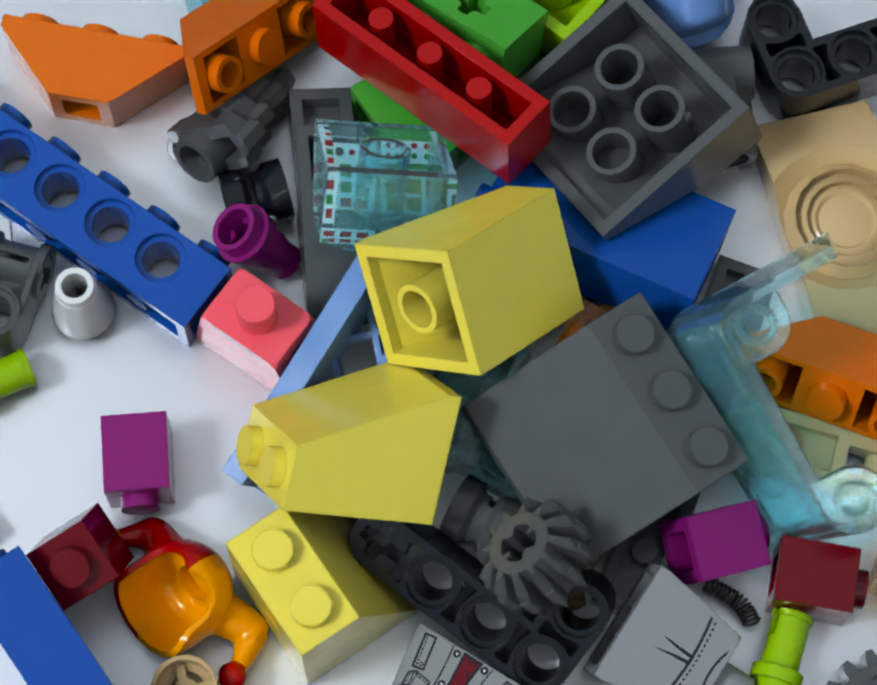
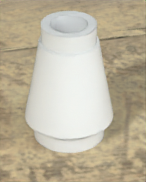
[52,267,115,339]

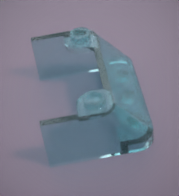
[667,232,877,541]

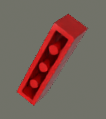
[312,0,551,185]

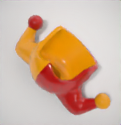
[113,517,269,685]

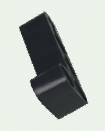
[739,0,877,120]
[349,518,616,685]

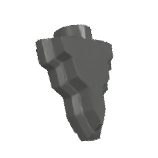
[167,69,296,183]

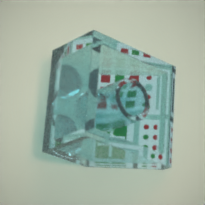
[313,119,458,251]

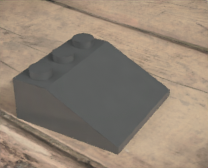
[519,0,762,241]
[461,292,750,559]

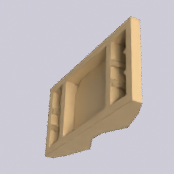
[756,100,877,335]

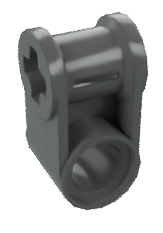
[0,231,56,358]

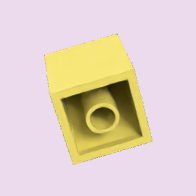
[354,186,584,376]
[236,362,462,525]
[225,508,417,685]

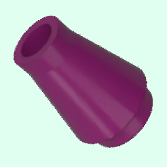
[213,203,300,279]

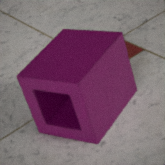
[101,411,176,515]
[658,499,772,585]

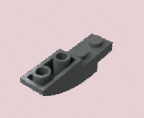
[287,87,369,324]

